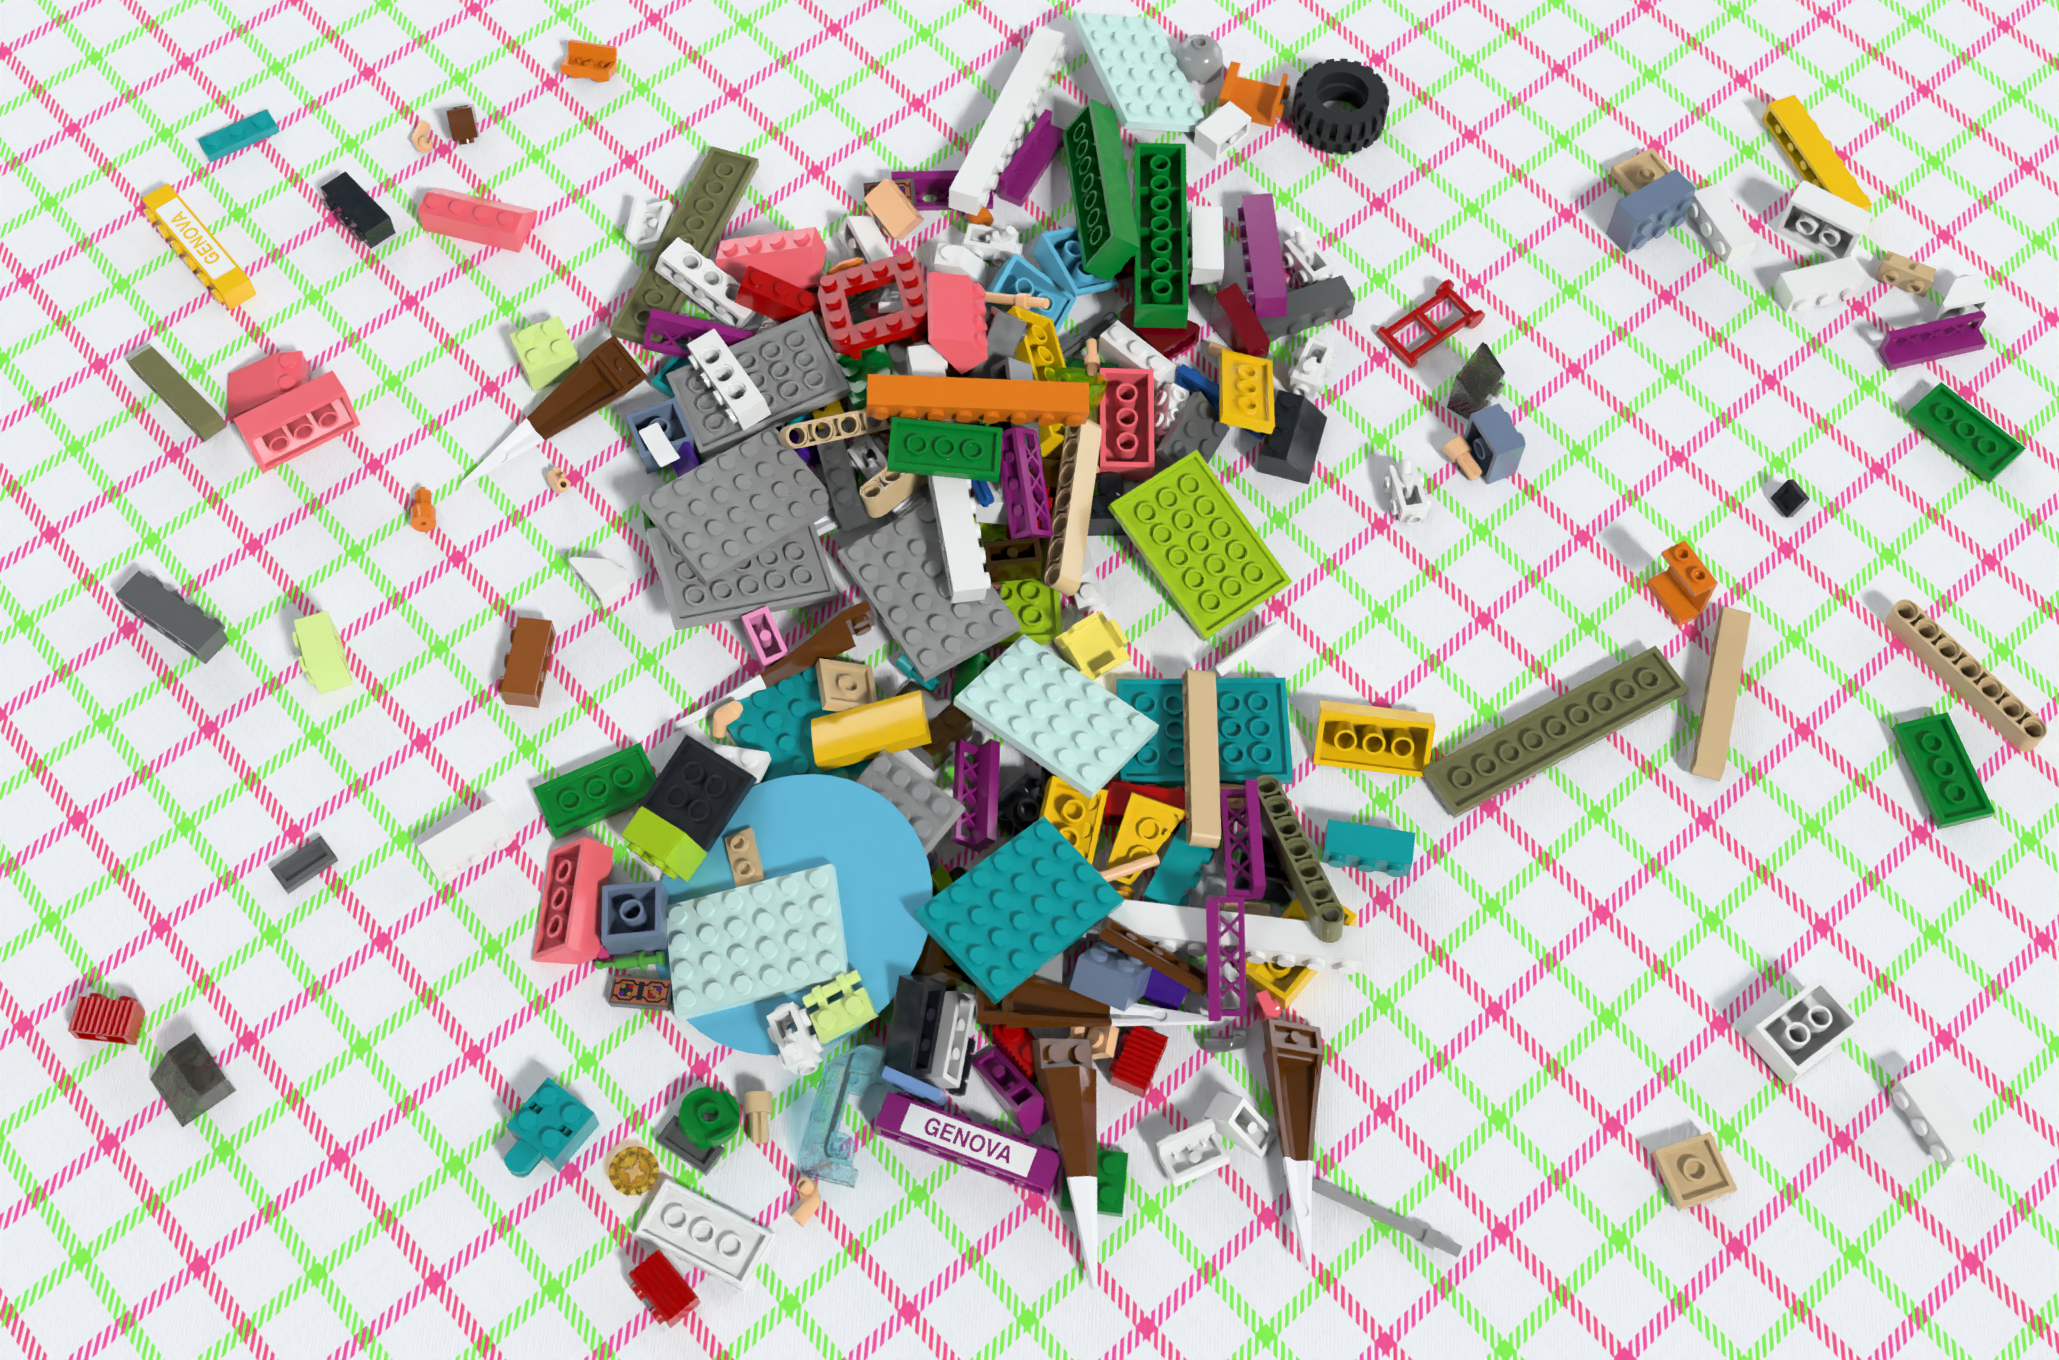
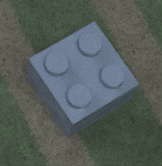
[625,397,698,475]
[1464,403,1526,485]
[601,880,669,955]
[1069,940,1152,1012]

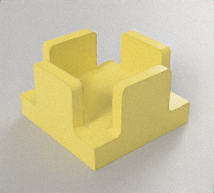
[1053,611,1130,681]

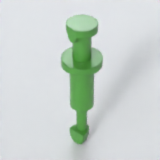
[594,950,666,971]

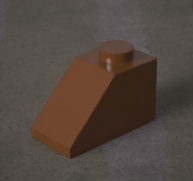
[446,104,479,145]

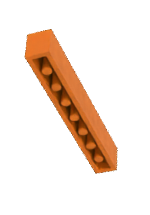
[866,374,1089,427]

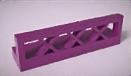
[999,109,1064,207]
[891,170,993,211]
[642,308,755,360]
[1878,310,1987,371]
[1000,427,1053,540]
[951,739,1000,852]
[1220,780,1266,899]
[1206,895,1247,1021]

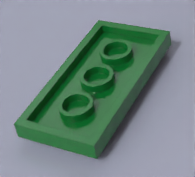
[826,315,899,410]
[1905,382,2026,484]
[887,417,1003,482]
[1892,712,1995,829]
[533,743,657,840]

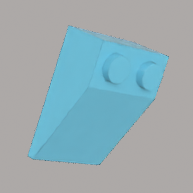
[1032,226,1119,297]
[985,253,1077,333]

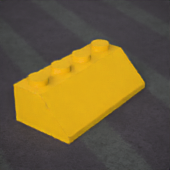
[1313,700,1436,778]

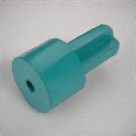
[896,653,940,692]

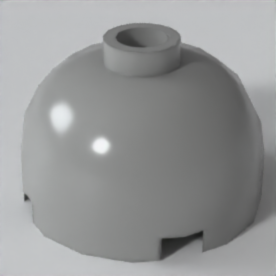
[1175,34,1223,84]

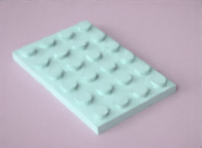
[1071,12,1206,132]
[953,634,1159,800]
[667,863,850,1021]

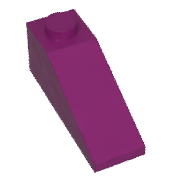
[972,1046,1050,1136]

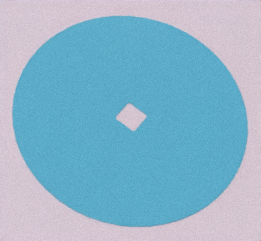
[653,774,933,1055]

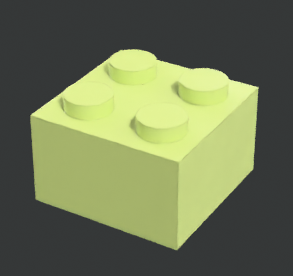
[509,316,580,391]
[292,611,353,694]

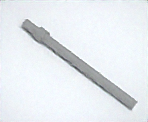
[1284,1174,1463,1257]

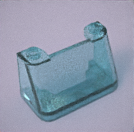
[798,1045,885,1188]

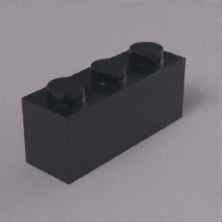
[320,171,396,249]
[884,974,947,1076]

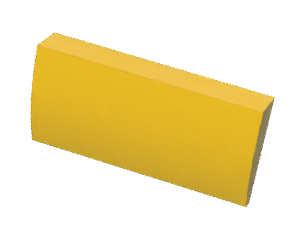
[811,690,932,772]
[1039,776,1108,865]
[1237,898,1357,1010]

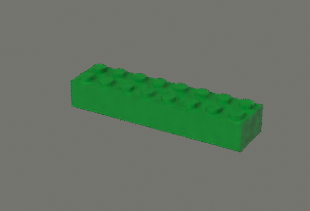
[1062,99,1140,281]
[1133,143,1189,328]

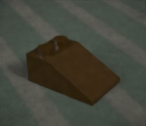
[894,681,973,772]
[910,933,976,994]

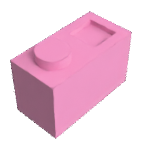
[741,606,789,672]

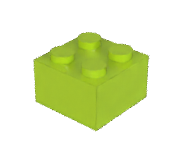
[621,806,708,882]

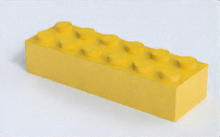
[1007,305,1070,460]

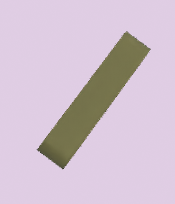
[126,344,227,442]

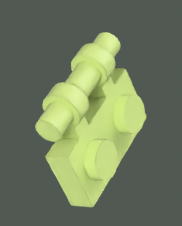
[802,969,878,1044]

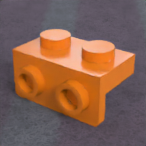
[560,40,617,82]

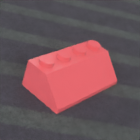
[418,188,538,253]
[716,227,827,289]
[927,272,988,375]
[233,370,361,473]
[532,837,613,965]

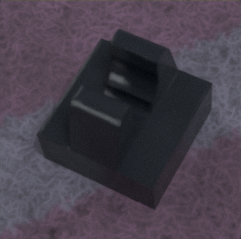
[1770,479,1810,518]

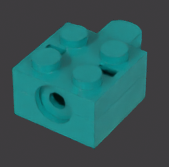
[504,1077,600,1178]

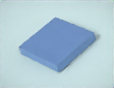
[881,1066,949,1108]

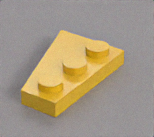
[1105,792,1187,885]

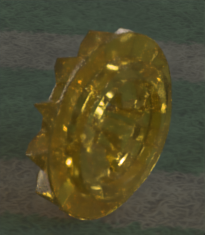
[609,1146,659,1197]

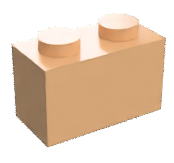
[863,178,924,240]

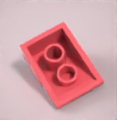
[228,351,310,421]

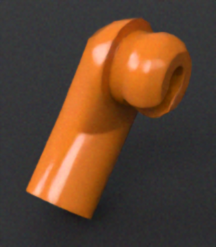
[827,257,864,275]

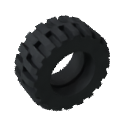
[1291,58,1390,155]

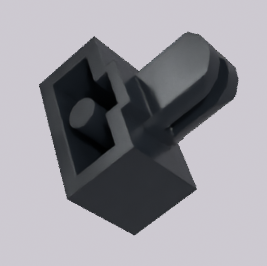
[1087,472,1128,536]

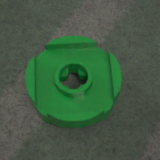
[678,1087,741,1149]

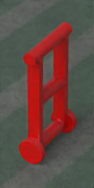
[1376,279,1485,368]

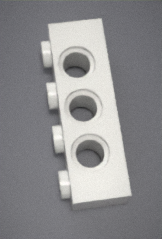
[655,237,757,329]
[687,329,771,431]

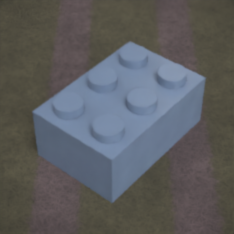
[1606,169,1696,254]

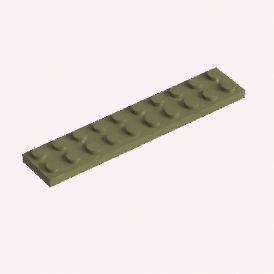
[610,146,759,345]
[1422,645,1689,818]

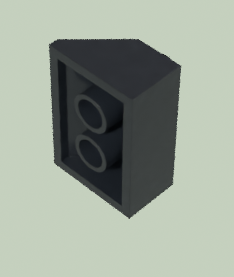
[1257,390,1327,485]

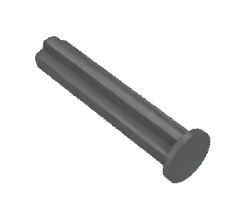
[1060,311,1119,364]

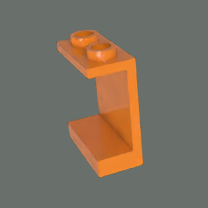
[1218,61,1291,127]
[1646,540,1718,627]

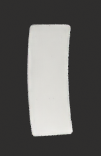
[639,423,680,467]

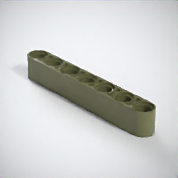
[1256,775,1344,943]

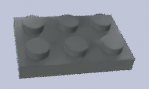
[1156,391,1230,467]

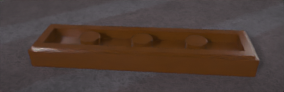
[1098,917,1208,996]

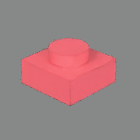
[1253,989,1281,1023]

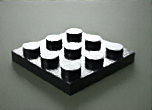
[638,734,757,853]

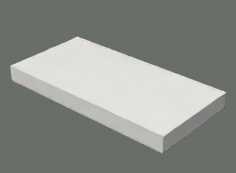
[634,1178,775,1292]

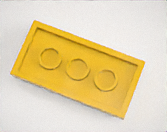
[1219,349,1275,434]

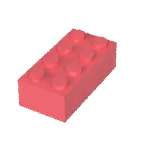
[1098,368,1155,480]

